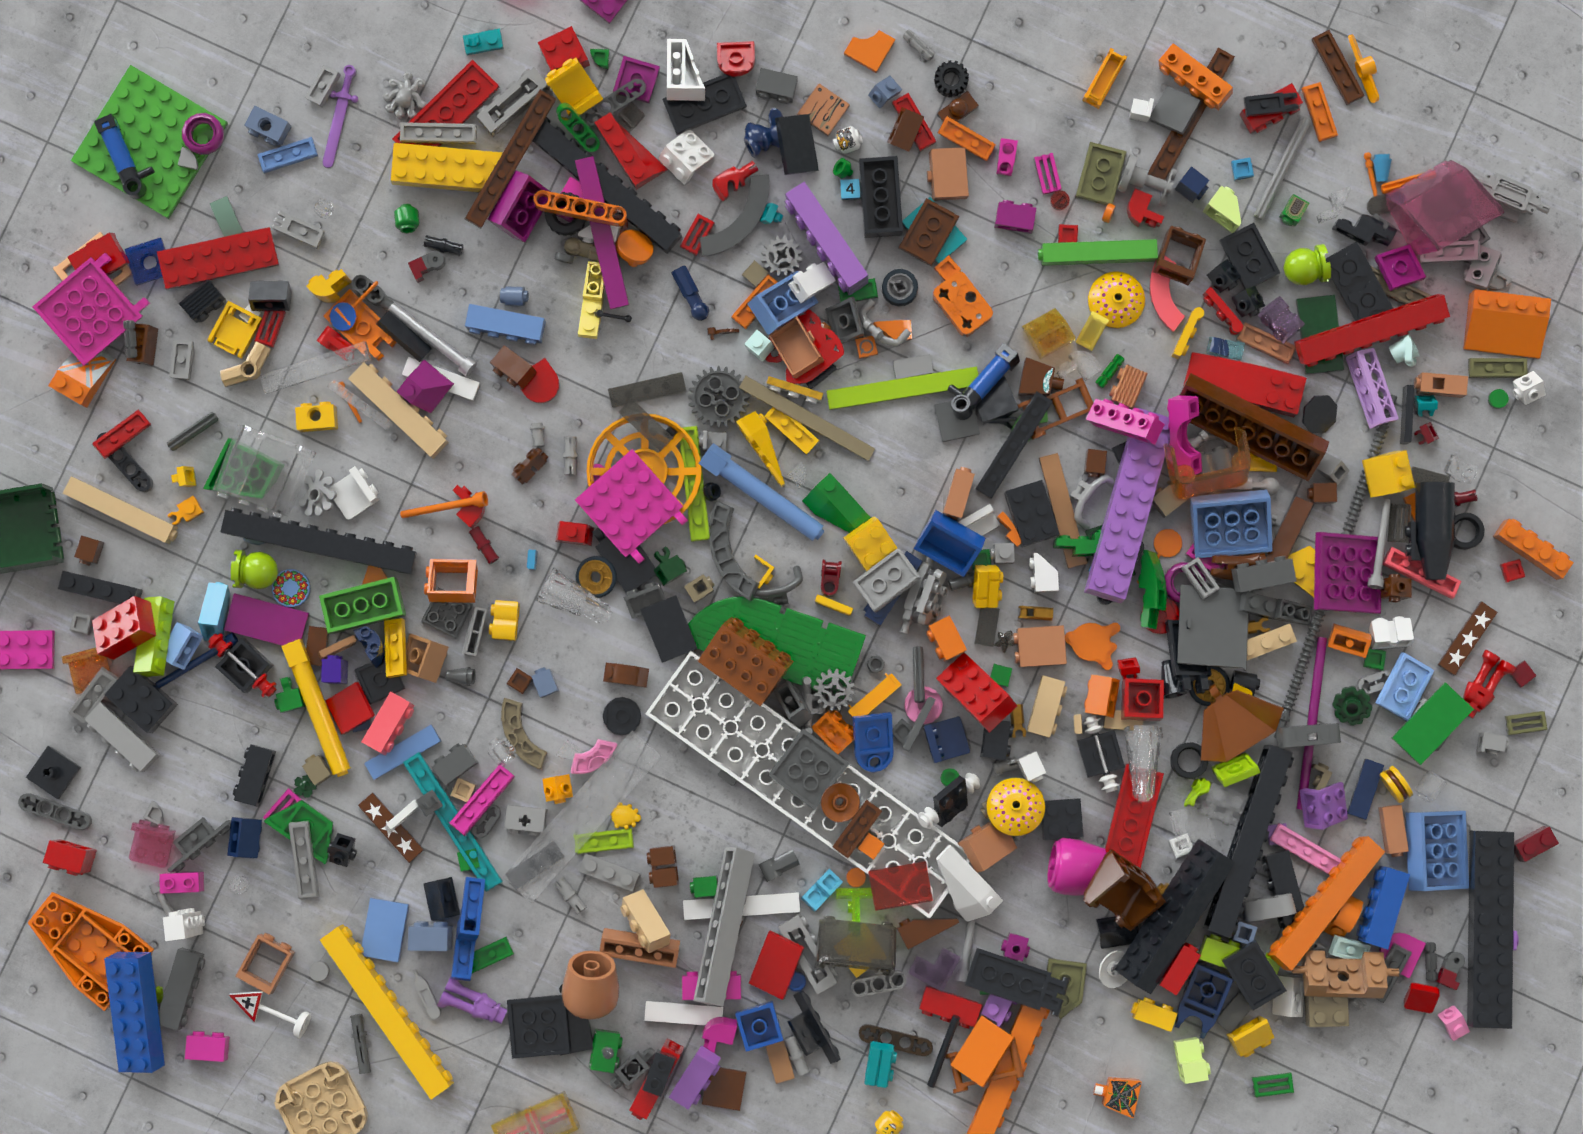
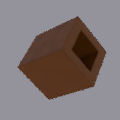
[1084,449,1107,478]
[1307,483,1337,504]
[74,535,104,566]

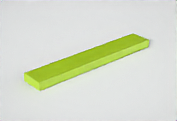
[680,426,710,542]

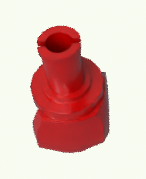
[712,161,758,202]

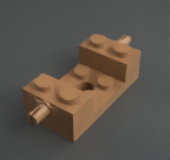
[1292,950,1399,998]

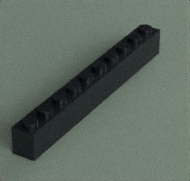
[532,117,682,254]
[220,507,417,575]

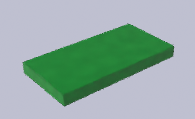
[1391,682,1474,765]

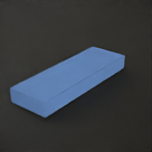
[258,137,318,173]

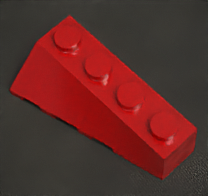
[594,112,668,190]

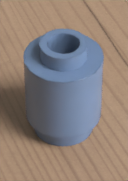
[500,286,529,306]

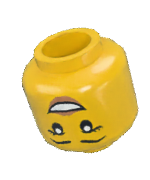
[875,1110,904,1134]

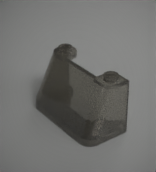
[814,916,897,976]

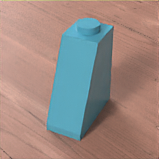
[198,582,230,641]

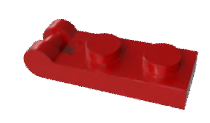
[1203,287,1243,335]

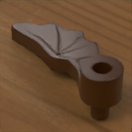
[707,327,739,340]

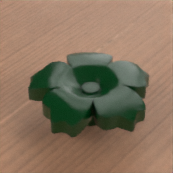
[294,775,317,798]

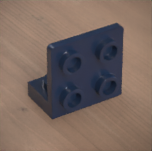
[923,716,970,763]

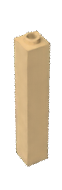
[63,476,178,544]

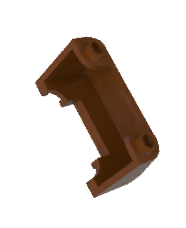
[1083,849,1166,931]

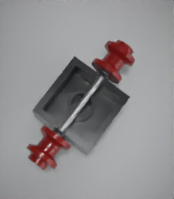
[208,633,277,698]

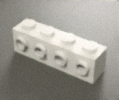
[163,908,205,941]

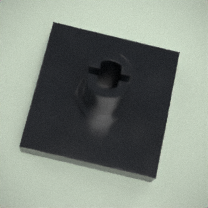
[26,746,81,799]

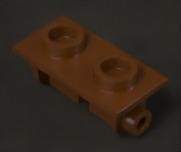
[511,447,549,485]

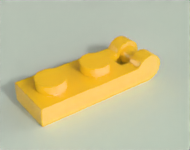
[1171,307,1204,359]

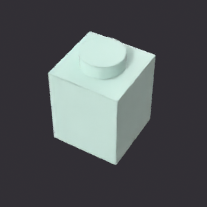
[745,330,775,362]

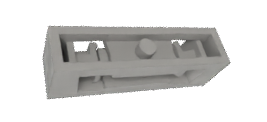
[477,67,550,137]
[778,914,839,995]

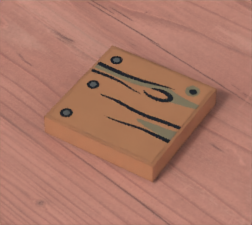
[797,84,850,136]

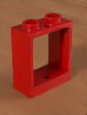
[1158,942,1201,996]

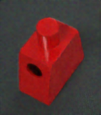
[555,521,594,546]

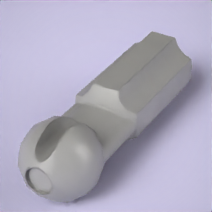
[1220,476,1279,496]

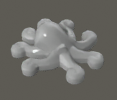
[383,72,427,119]
[299,469,337,517]

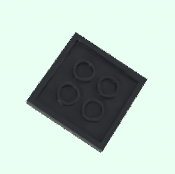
[507,994,571,1059]

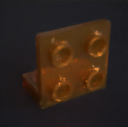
[61,648,111,694]

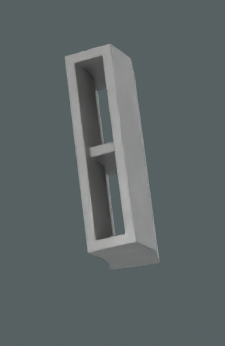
[462,607,487,656]

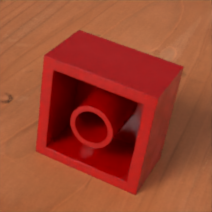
[538,26,590,71]
[1121,678,1164,721]
[43,839,97,876]

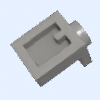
[699,431,727,452]

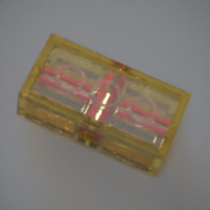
[491,1091,580,1134]

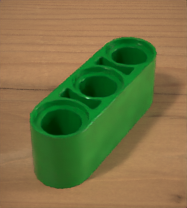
[556,103,600,152]

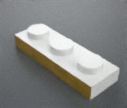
[766,376,823,404]

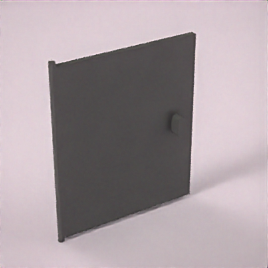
[1177,585,1249,671]

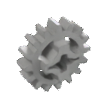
[761,235,802,277]
[813,668,856,711]

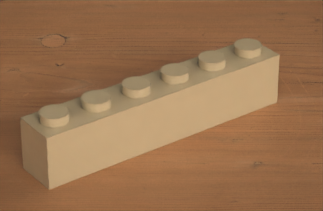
[348,363,449,459]

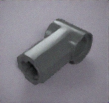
[758,850,800,882]

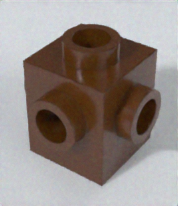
[1380,574,1412,603]

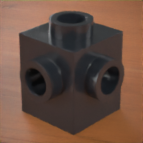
[1206,259,1241,293]
[1231,286,1265,318]
[327,833,357,867]

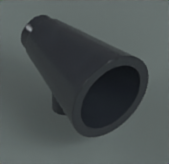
[1161,660,1187,699]

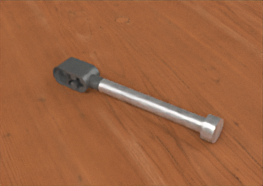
[352,274,478,377]

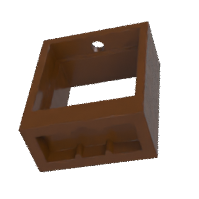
[1153,226,1206,285]

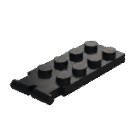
[965,948,1070,1017]

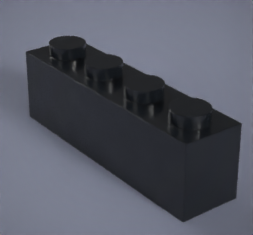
[58,571,143,604]
[1261,850,1304,930]

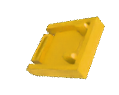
[207,301,262,359]

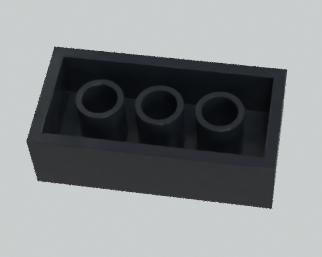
[859,156,903,238]

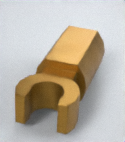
[1248,618,1270,634]
[1010,704,1026,738]

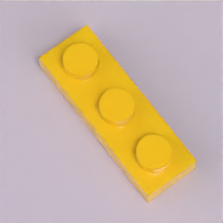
[764,407,819,455]
[384,618,407,678]

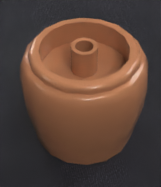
[562,951,619,1020]

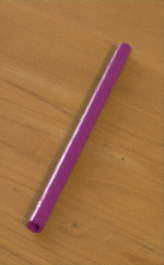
[1296,637,1328,810]

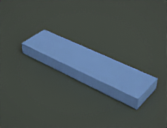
[364,725,441,780]

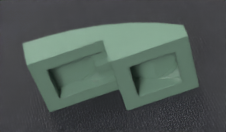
[210,196,243,237]

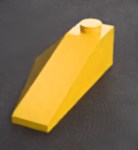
[736,411,785,488]

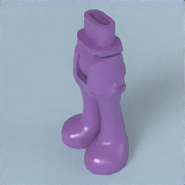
[437,976,507,1024]

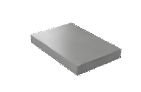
[853,547,922,613]

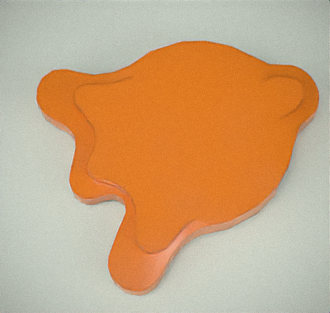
[1065,622,1120,670]

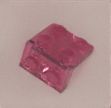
[129,819,176,868]

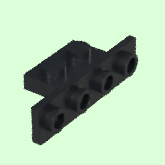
[787,991,841,1064]

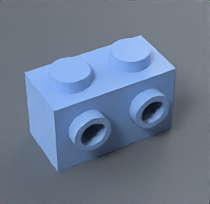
[166,622,203,670]

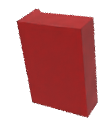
[68,232,130,276]

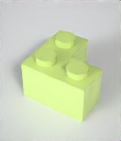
[1173,1037,1211,1084]

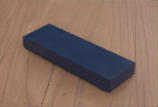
[1347,759,1384,820]

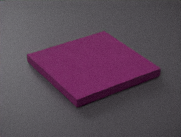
[1314,532,1382,614]

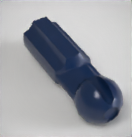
[671,265,710,321]

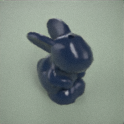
[744,108,783,158]

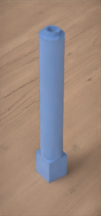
[698,443,824,541]

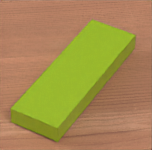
[574,828,634,854]

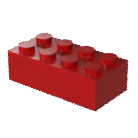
[936,652,1018,733]

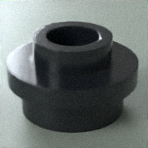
[703,482,721,502]

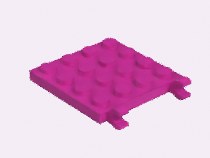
[32,253,150,366]
[575,449,688,564]

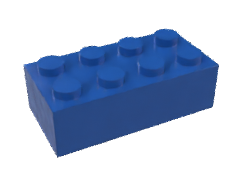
[1356,866,1410,950]

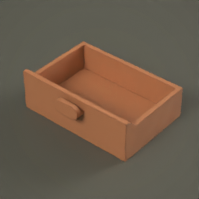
[927,148,969,201]
[769,316,824,379]
[958,821,1017,873]

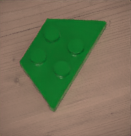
[264,800,334,864]

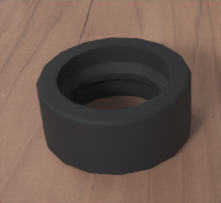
[1454,513,1485,550]
[1170,742,1209,779]

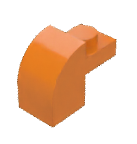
[1324,895,1363,937]

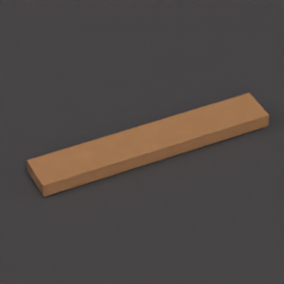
[1039,453,1087,569]

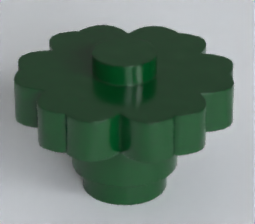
[1332,686,1372,726]

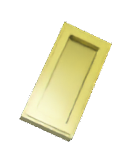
[1076,311,1109,351]

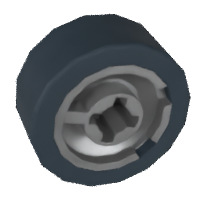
[882,269,918,307]

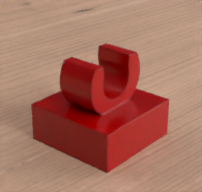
[1117,657,1140,680]

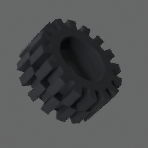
[934,60,969,98]

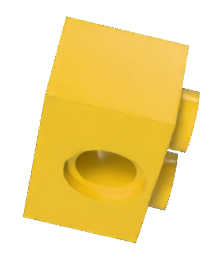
[295,402,338,432]

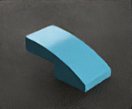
[801,869,843,912]

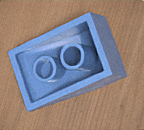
[747,271,819,335]

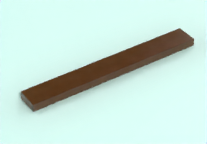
[1148,47,1235,180]
[465,89,556,229]

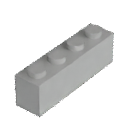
[84,702,161,772]

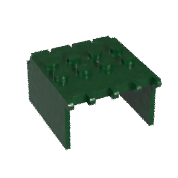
[0,483,64,574]

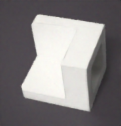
[1129,98,1154,122]

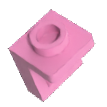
[1438,1006,1470,1041]

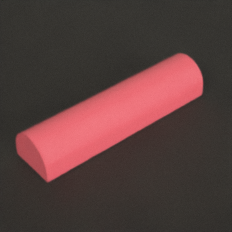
[1382,547,1461,599]

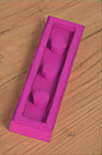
[449,764,515,836]

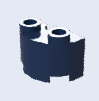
[353,626,385,668]

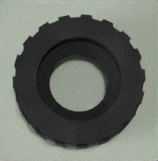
[545,192,587,236]

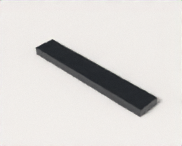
[975,391,1053,499]

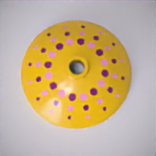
[1088,271,1145,328]
[987,778,1045,836]

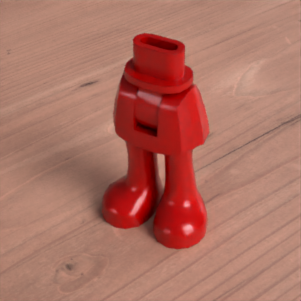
[1463,650,1517,719]

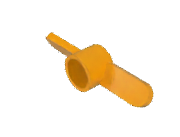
[1348,34,1379,103]

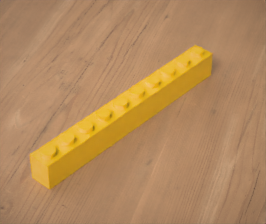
[320,924,454,1100]

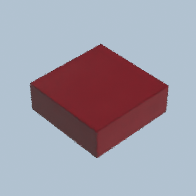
[1510,660,1536,688]

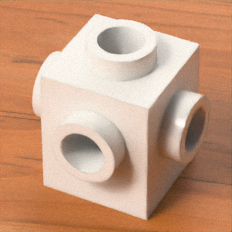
[1513,371,1546,405]

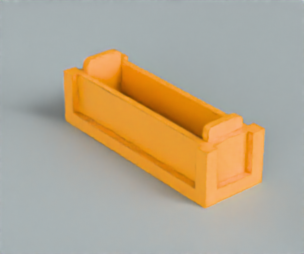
[1082,48,1127,109]
[848,673,901,717]

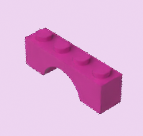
[1167,395,1202,476]

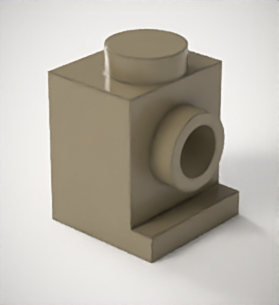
[684,574,715,603]

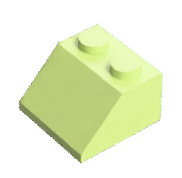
[1203,185,1241,233]

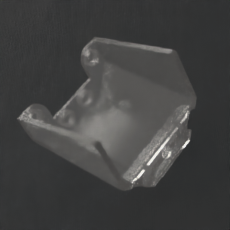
[213,425,316,519]

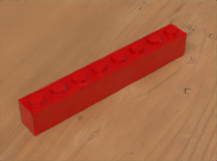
[1294,294,1450,367]

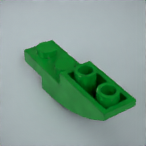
[1053,530,1101,557]
[1138,550,1167,630]

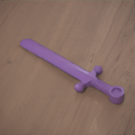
[322,65,358,168]

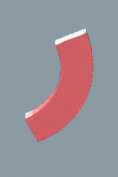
[1149,256,1185,332]

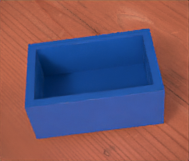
[914,510,986,577]

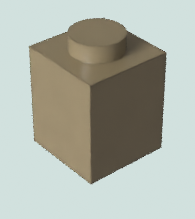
[302,755,333,785]

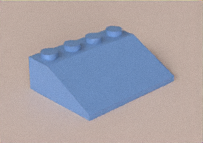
[1190,489,1272,559]
[1405,811,1469,891]

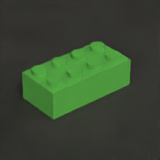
[319,577,406,634]

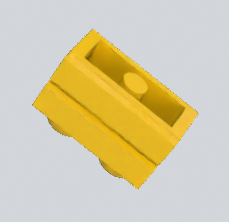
[972,565,1003,608]

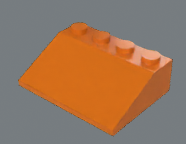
[1463,289,1551,359]

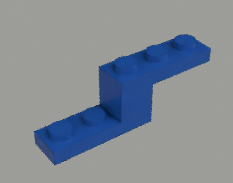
[451,877,485,981]

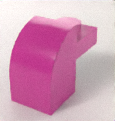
[702,1017,737,1053]

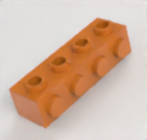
[1159,43,1233,111]
[1493,519,1574,580]

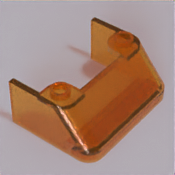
[1163,427,1251,499]

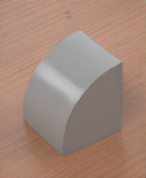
[1316,453,1350,485]

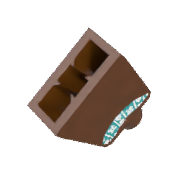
[1018,357,1064,397]

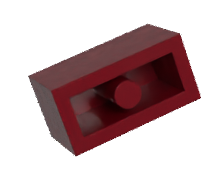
[1514,826,1559,862]

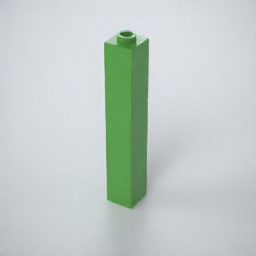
[1038,239,1158,266]

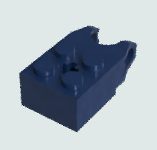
[1175,962,1234,1039]

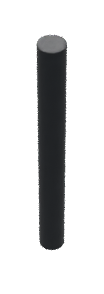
[927,1015,960,1088]

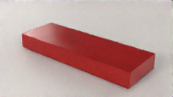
[892,93,937,152]
[92,409,151,459]

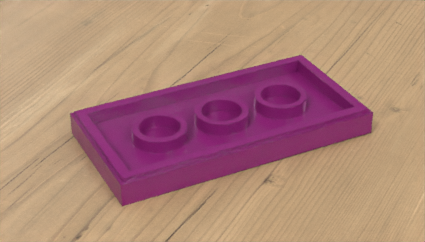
[224,593,309,646]

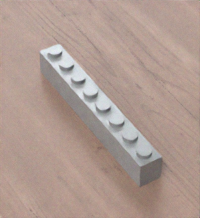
[693,847,755,1007]

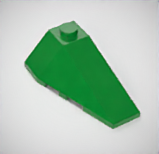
[802,473,871,533]

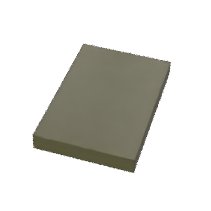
[1075,142,1127,206]

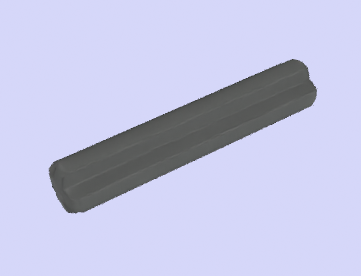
[167,412,218,451]
[913,646,925,703]

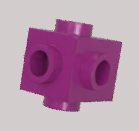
[1001,932,1030,961]

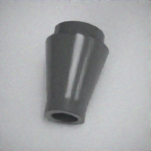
[446,667,476,686]

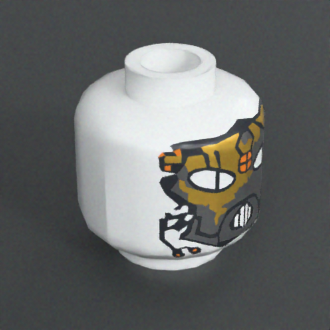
[833,126,863,154]

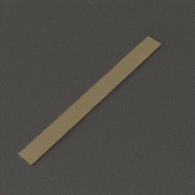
[739,376,875,461]

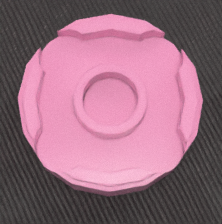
[904,686,943,725]

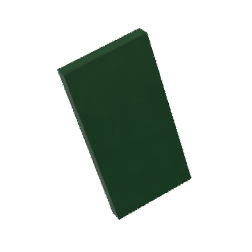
[1296,295,1345,375]

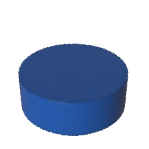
[789,971,806,992]

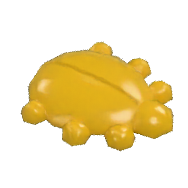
[611,802,641,830]

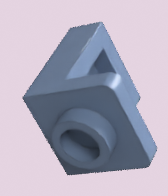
[868,76,902,108]

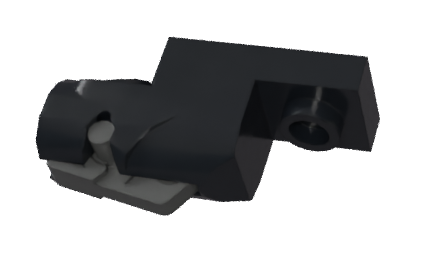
[1332,214,1397,247]

